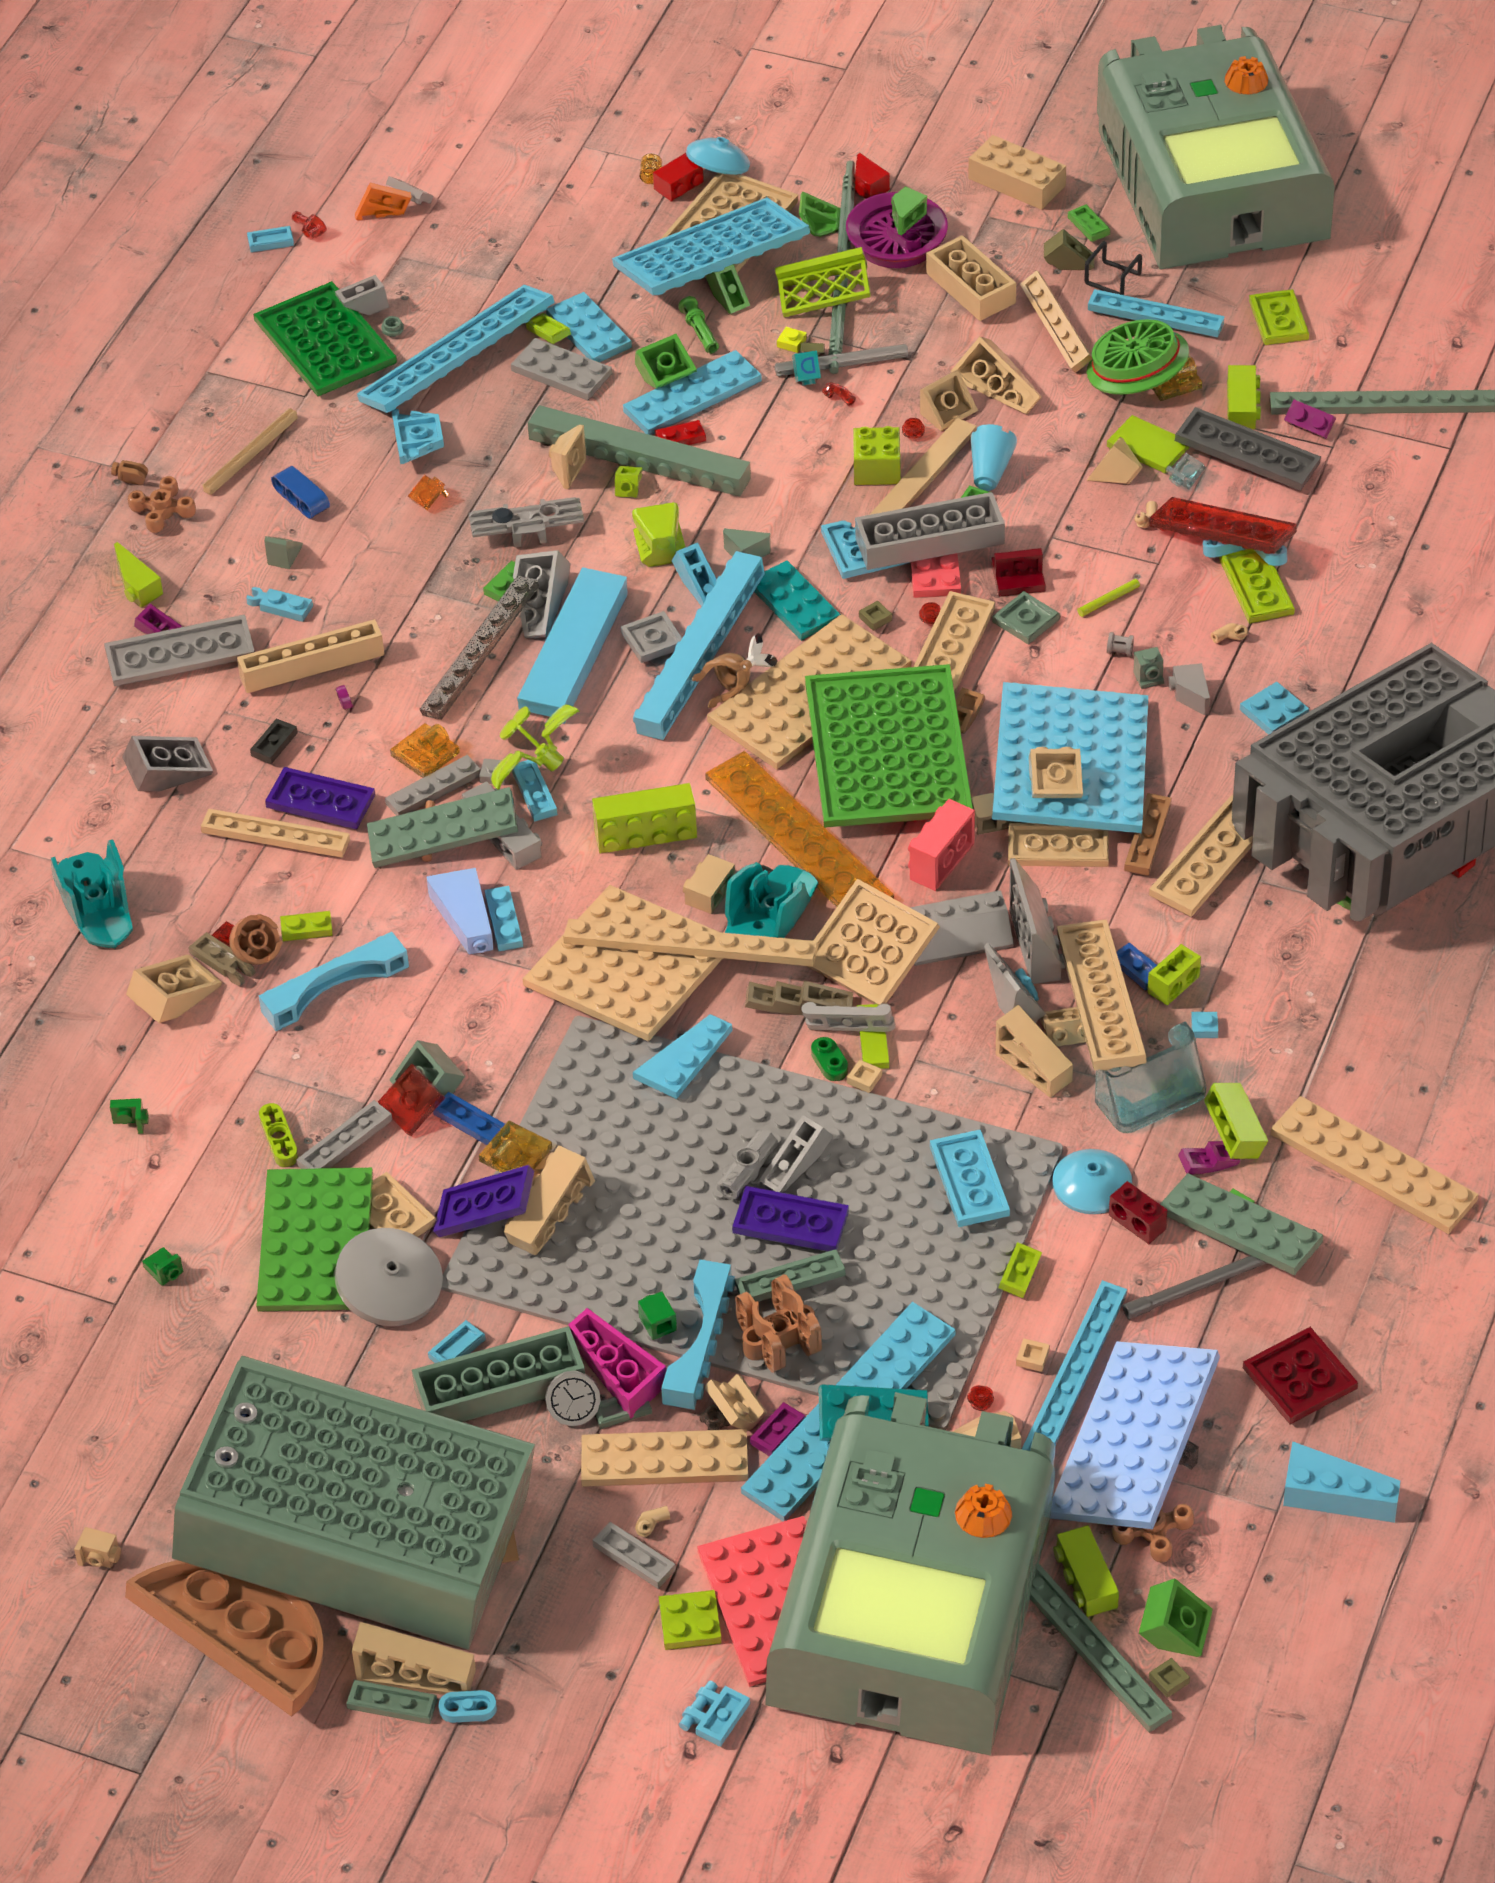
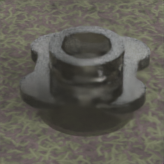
[699,1405,730,1430]

